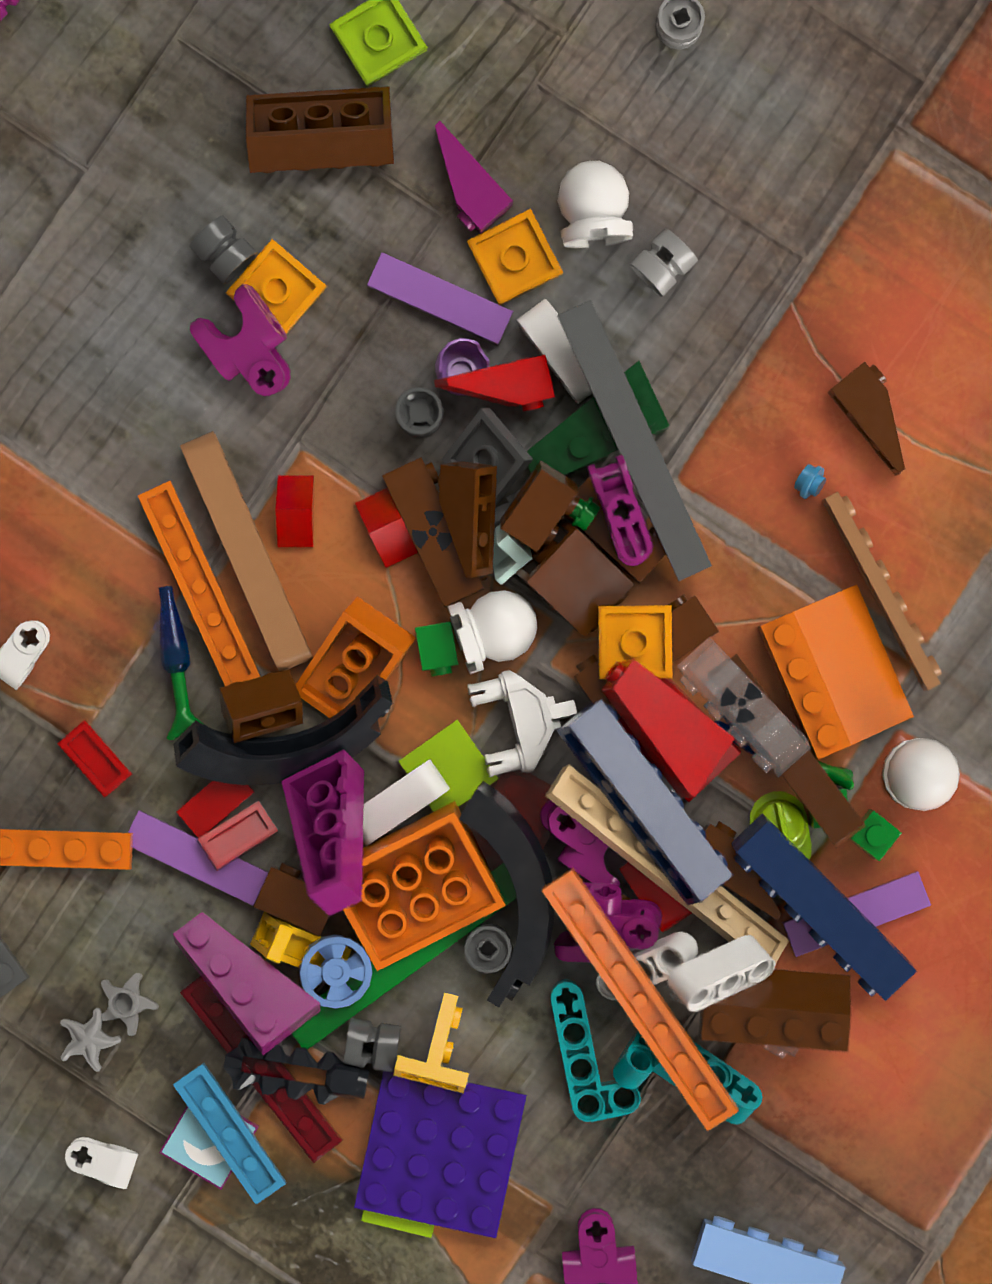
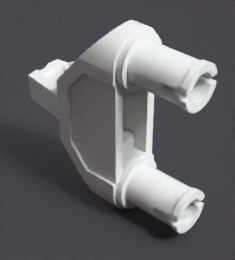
[467,670,577,777]

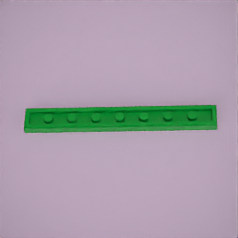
[292,862,517,1050]

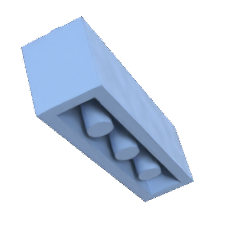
[691,1216,845,1284]

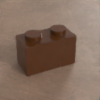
[500,460,580,552]
[219,669,303,743]
[253,862,330,936]

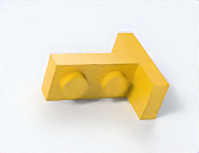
[250,912,352,968]
[393,993,469,1093]

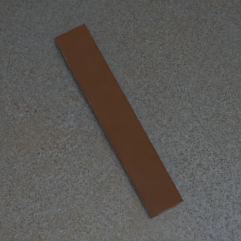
[708,654,866,847]

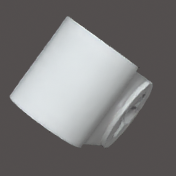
[0,621,50,690]
[65,1137,138,1189]

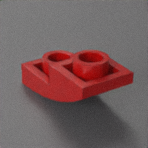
[619,862,692,933]

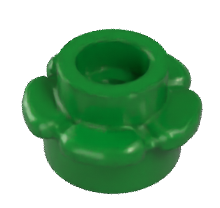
[569,496,600,531]

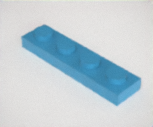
[173,1063,287,1204]

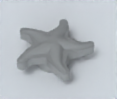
[101,973,159,1036]
[60,1008,122,1072]

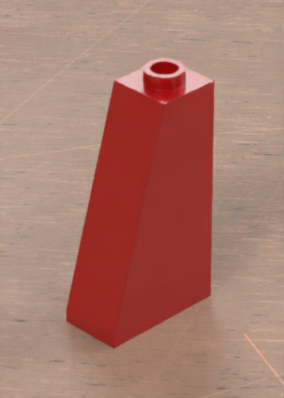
[602,659,735,798]

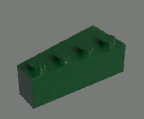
[527,361,670,477]

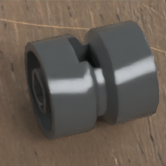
[189,215,258,284]
[395,387,443,438]
[464,923,512,973]
[343,1018,401,1072]

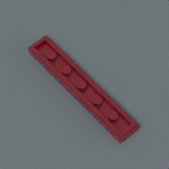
[180,976,343,1163]

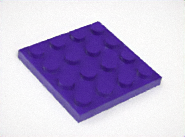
[354,1068,527,1238]

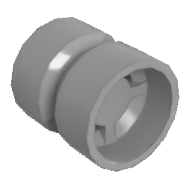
[656,0,705,50]
[630,228,698,297]

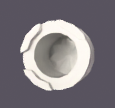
[557,161,633,248]
[447,590,537,674]
[882,738,960,811]

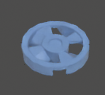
[299,934,372,1009]

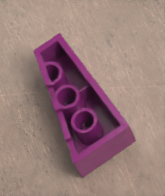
[281,750,364,916]
[173,912,321,1055]

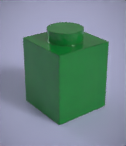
[415,621,459,677]
[849,809,902,861]

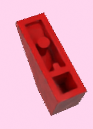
[434,354,555,411]

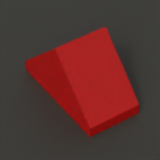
[275,475,314,548]
[355,488,418,568]

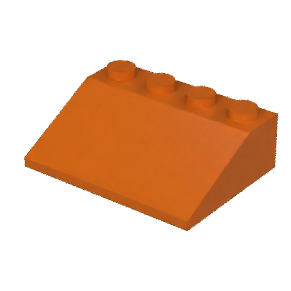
[757,584,914,760]
[343,801,506,971]

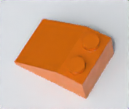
[296,596,416,718]

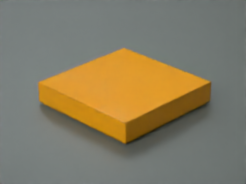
[467,209,563,306]
[225,239,327,334]
[598,605,672,679]

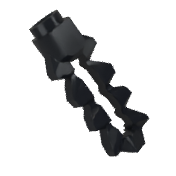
[223,1037,369,1105]

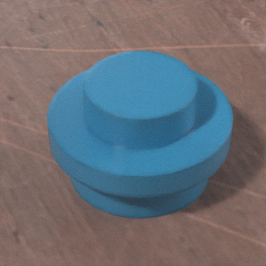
[794,464,826,499]

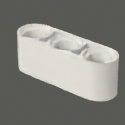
[516,299,592,404]
[363,759,450,846]
[596,932,698,1000]
[667,935,775,1011]

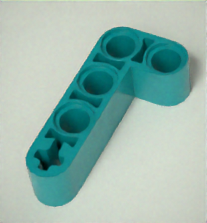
[550,979,640,1122]
[613,1030,763,1125]

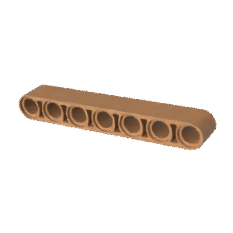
[180,431,313,672]

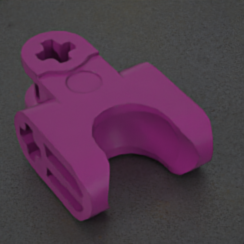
[190,284,291,396]
[587,455,652,566]
[540,800,620,887]
[554,883,662,962]
[562,1208,638,1284]

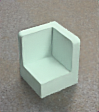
[493,524,532,585]

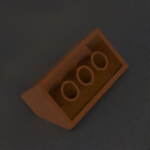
[246,86,394,173]
[698,969,851,1052]

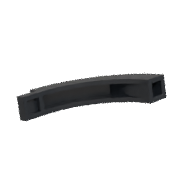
[173,675,393,785]
[459,781,555,1008]

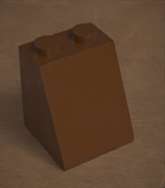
[515,517,634,637]

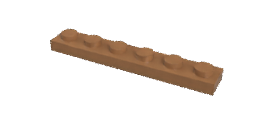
[822,492,942,691]

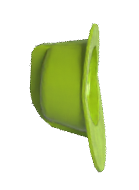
[750,791,812,859]

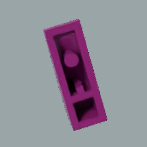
[435,121,513,234]

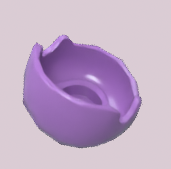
[435,338,490,396]

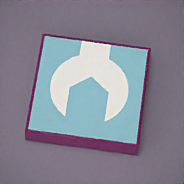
[159,1106,259,1189]

